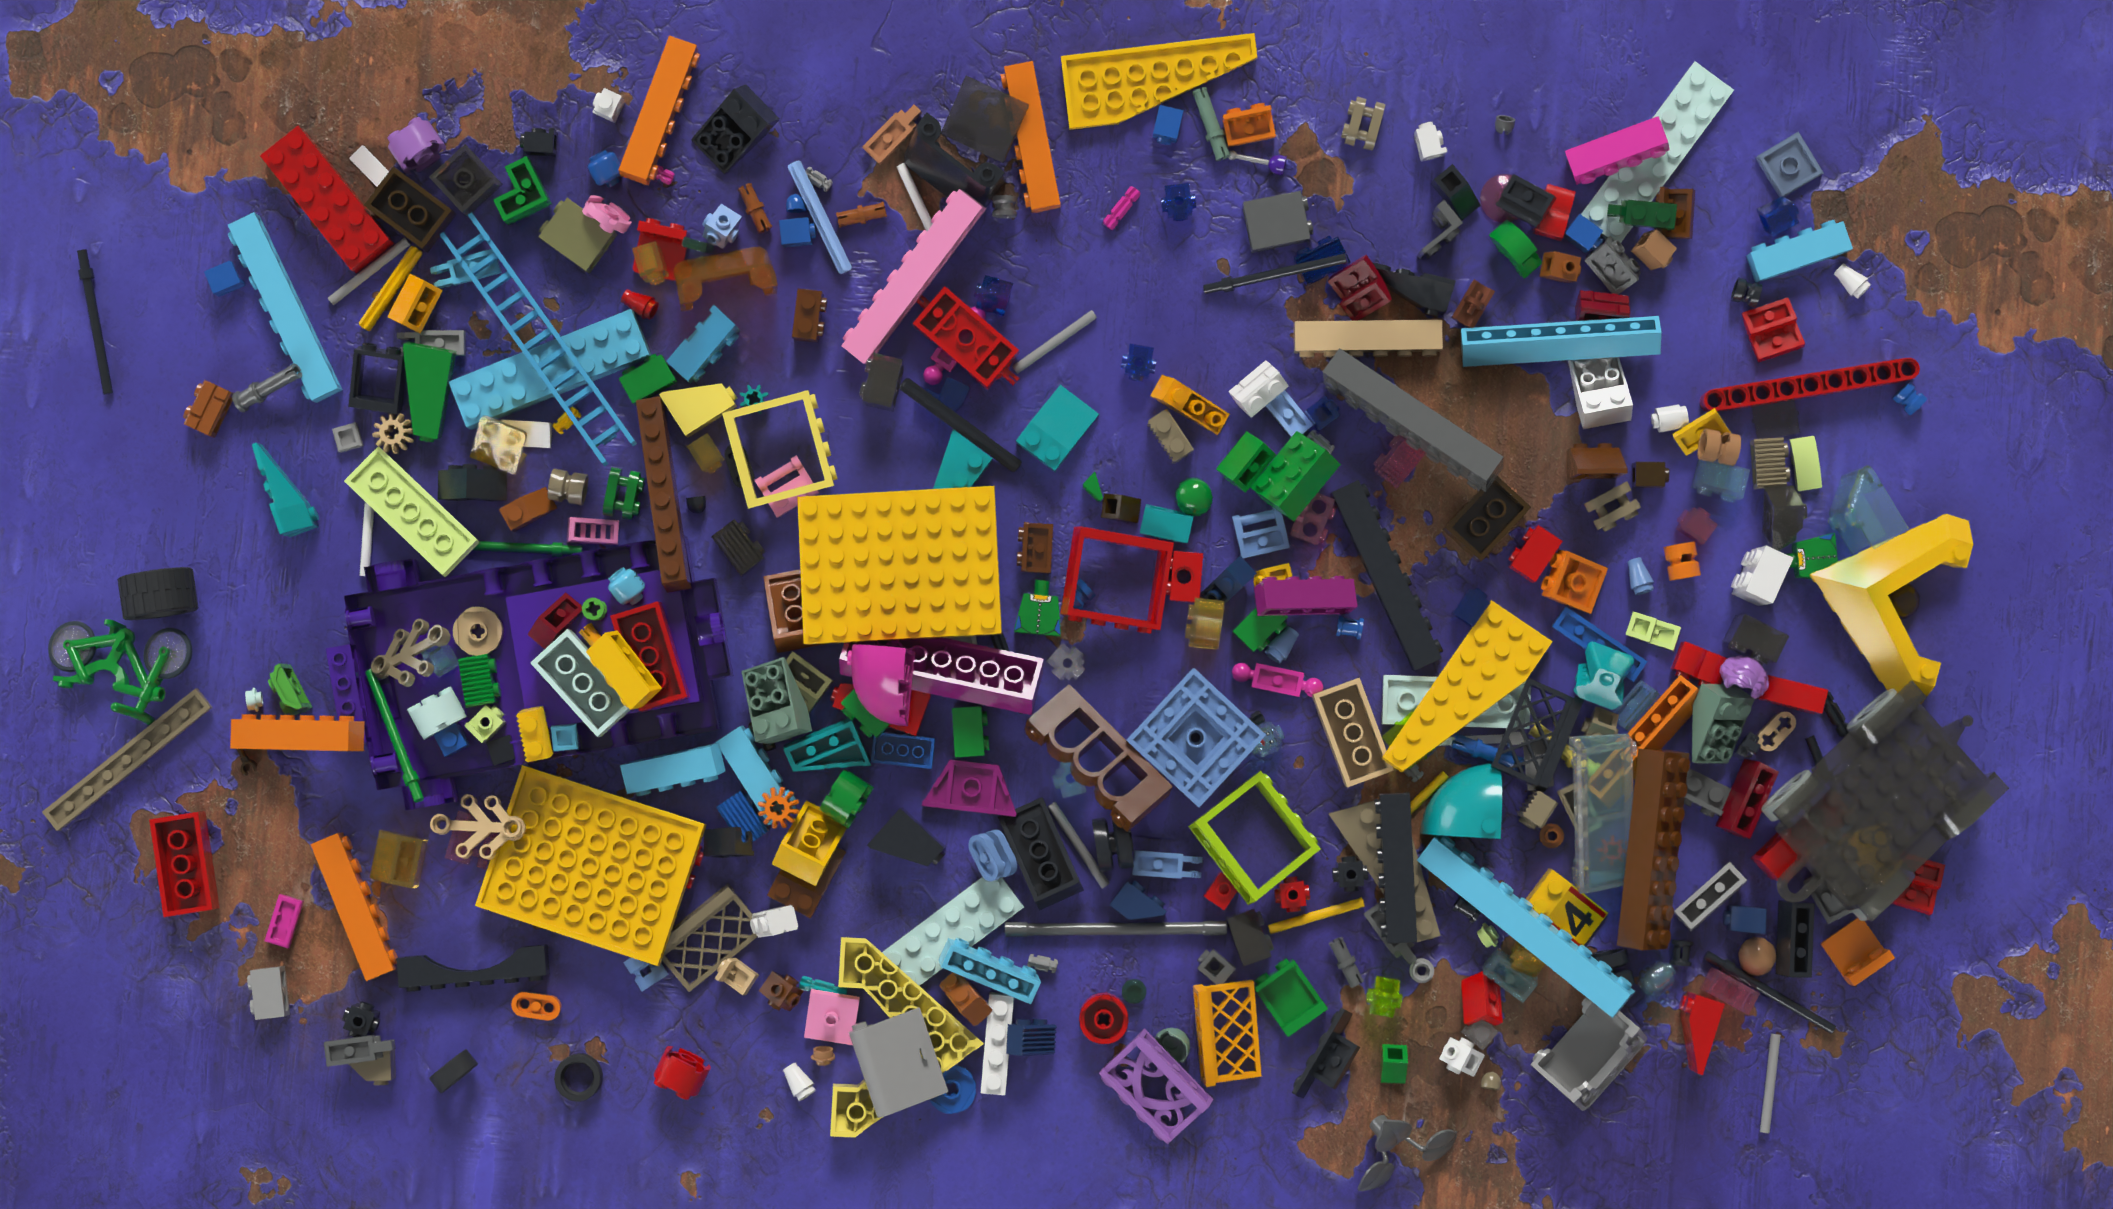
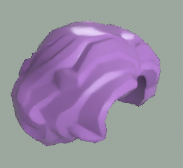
[1719,655,1769,699]

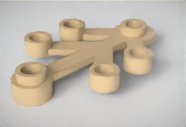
[430,794,526,860]

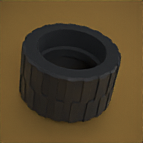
[117,567,199,620]

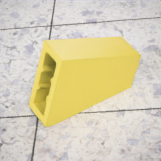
[659,383,738,437]

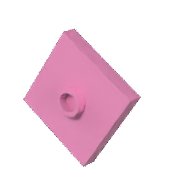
[804,989,860,1045]

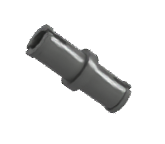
[1328,937,1364,988]

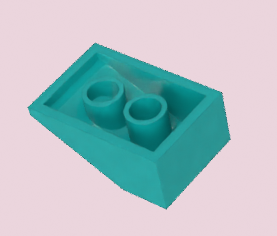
[1016,385,1099,472]

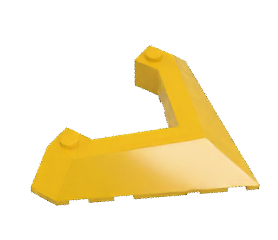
[1809,514,1973,709]

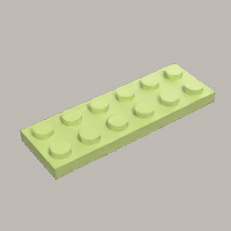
[344,446,480,577]

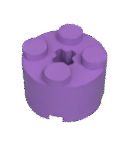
[387,117,446,174]

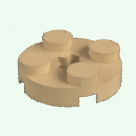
[453,607,504,656]

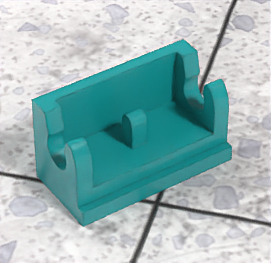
[1140,504,1193,544]

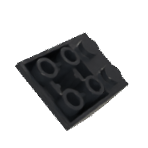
[691,84,780,174]

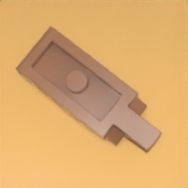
[862,104,922,165]

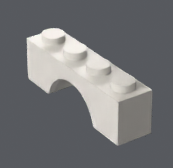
[981,992,1014,1095]

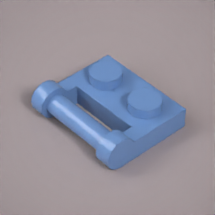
[1232,507,1290,559]

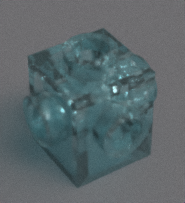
[1052,762,1087,798]

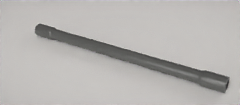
[1005,921,1227,937]

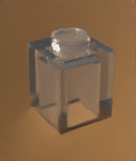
[1461,1020,1499,1050]

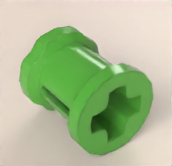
[582,598,607,621]

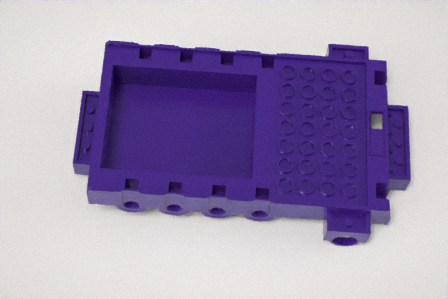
[326,535,734,810]

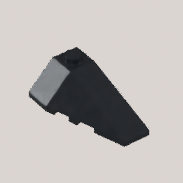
[1372,262,1456,317]

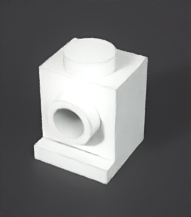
[593,88,625,123]
[1414,122,1447,162]

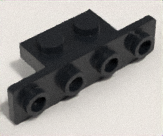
[1292,1008,1360,1098]

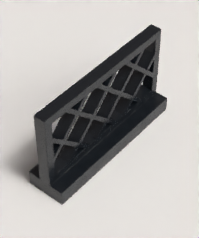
[1491,678,1584,793]

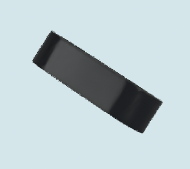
[724,445,755,489]

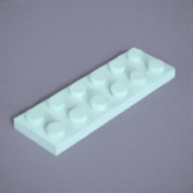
[1381,675,1531,729]
[882,877,1024,986]

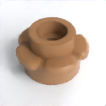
[811,1046,835,1066]

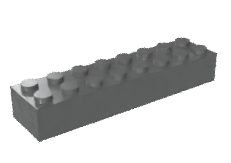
[1322,348,1504,492]

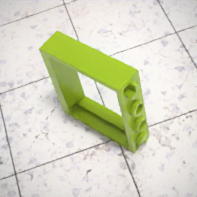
[1188,771,1320,905]

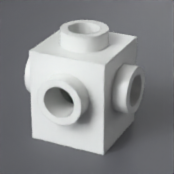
[1439,1037,1485,1077]

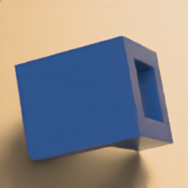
[204,261,245,297]

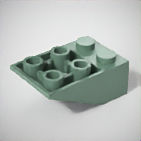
[741,657,812,744]
[1692,684,1755,764]

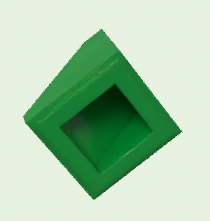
[1082,472,1103,503]

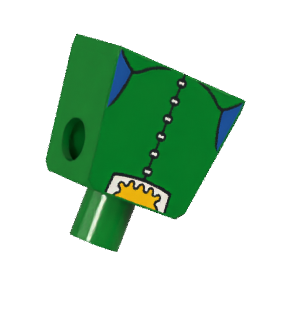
[1786,533,1838,579]
[1014,580,1061,637]

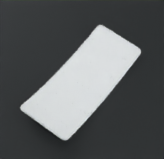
[350,145,389,187]

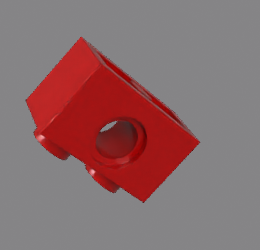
[1166,551,1203,603]

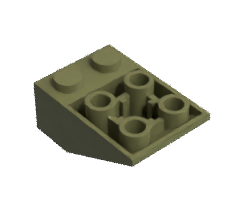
[786,651,834,740]

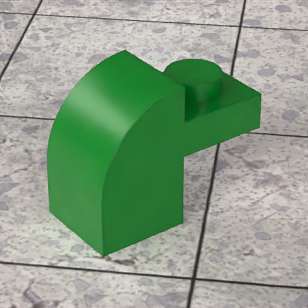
[1489,220,1542,279]

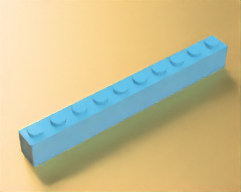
[1417,835,1635,1018]

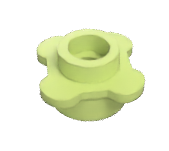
[1477,923,1499,948]

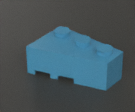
[666,305,740,384]

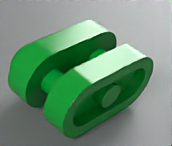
[603,467,645,520]

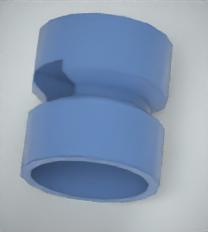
[623,958,669,992]

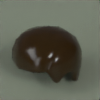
[1888,583,1920,620]

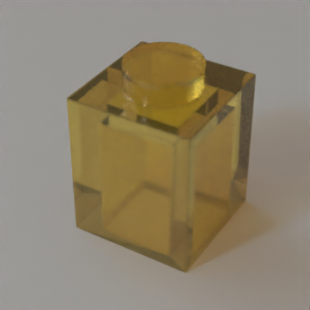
[687,433,725,473]

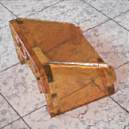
[673,247,778,312]

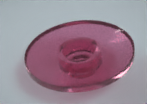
[1480,174,1518,223]

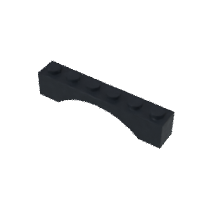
[396,944,550,992]

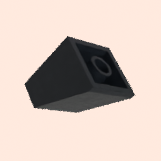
[867,807,946,866]

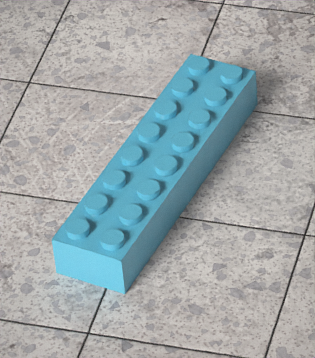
[449,309,651,430]

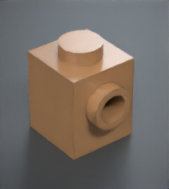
[1631,229,1677,270]

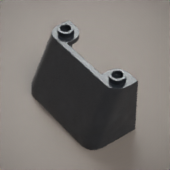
[904,113,1006,208]

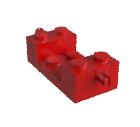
[913,286,1020,390]

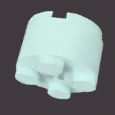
[407,686,467,740]

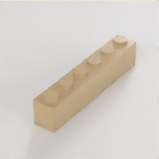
[1293,320,1443,358]

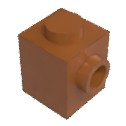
[1539,251,1581,283]

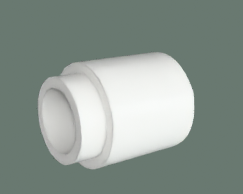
[1651,404,1689,433]

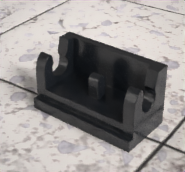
[703,827,754,858]

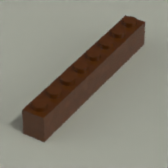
[636,396,691,593]

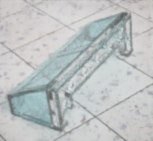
[1569,734,1637,894]

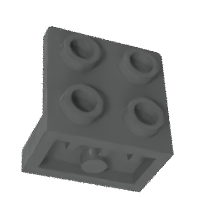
[1417,200,1463,259]

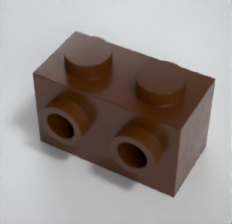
[792,288,827,343]

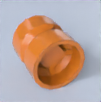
[1663,542,1701,581]

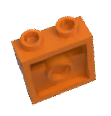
[1541,550,1608,614]

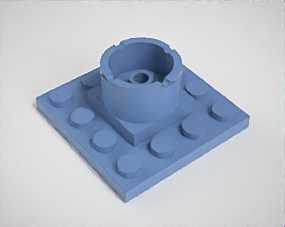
[1126,668,1266,807]

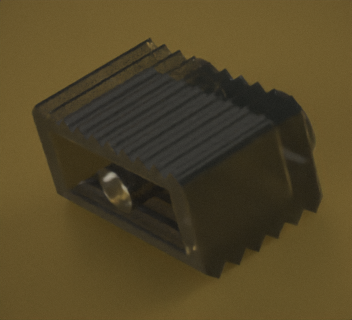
[711,519,766,577]

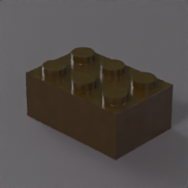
[364,166,457,253]
[1442,476,1531,562]

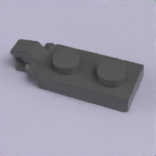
[1363,902,1417,965]
[324,1035,396,1067]

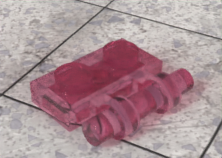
[445,811,499,869]

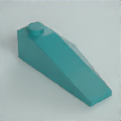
[252,443,319,537]

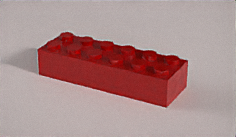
[260,126,395,274]

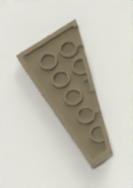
[1328,800,1440,942]

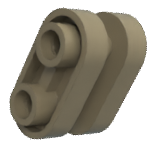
[1341,96,1385,151]
[1584,482,1641,532]

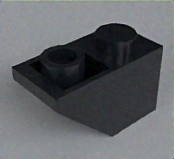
[1431,164,1481,221]

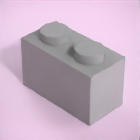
[247,966,290,1020]

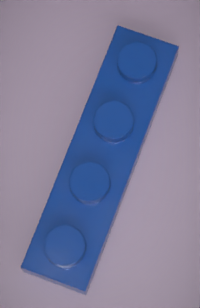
[1551,606,1648,682]

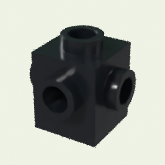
[1332,856,1368,892]
[342,1001,381,1037]

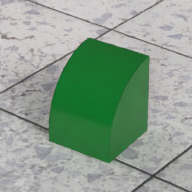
[1380,1044,1408,1084]

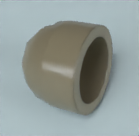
[1480,1072,1501,1090]

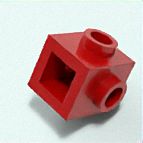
[1274,876,1310,912]

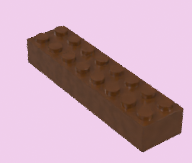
[1617,749,1690,950]

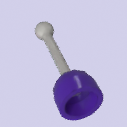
[1228,150,1287,176]

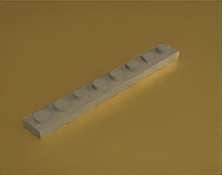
[42,688,213,831]

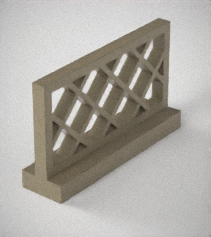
[662,883,758,992]

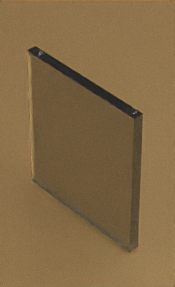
[941,75,1029,163]

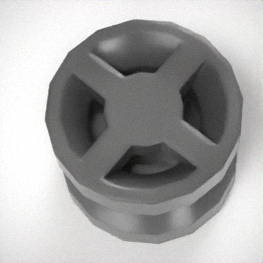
[992,195,1017,218]

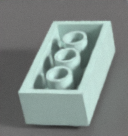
[530,629,630,737]

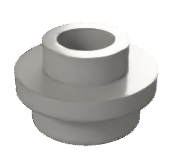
[1409,958,1434,983]

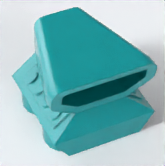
[1574,641,1634,710]

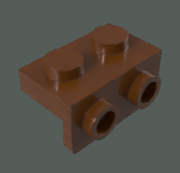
[1654,187,1695,239]
[1017,522,1053,573]

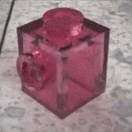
[1676,507,1718,546]

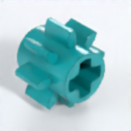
[740,385,769,414]

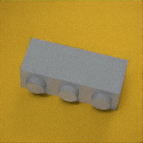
[1674,862,1747,932]

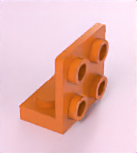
[1821,917,1895,986]

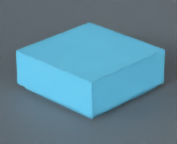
[551,723,579,751]

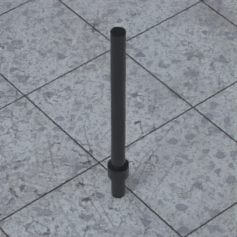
[77,249,113,395]
[1203,253,1348,294]
[1703,951,1836,1034]

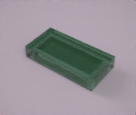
[682,237,714,254]

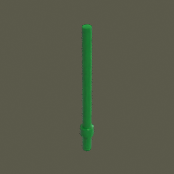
[472,541,583,557]
[365,669,424,803]

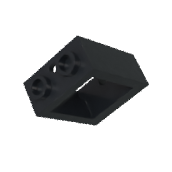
[348,343,406,414]

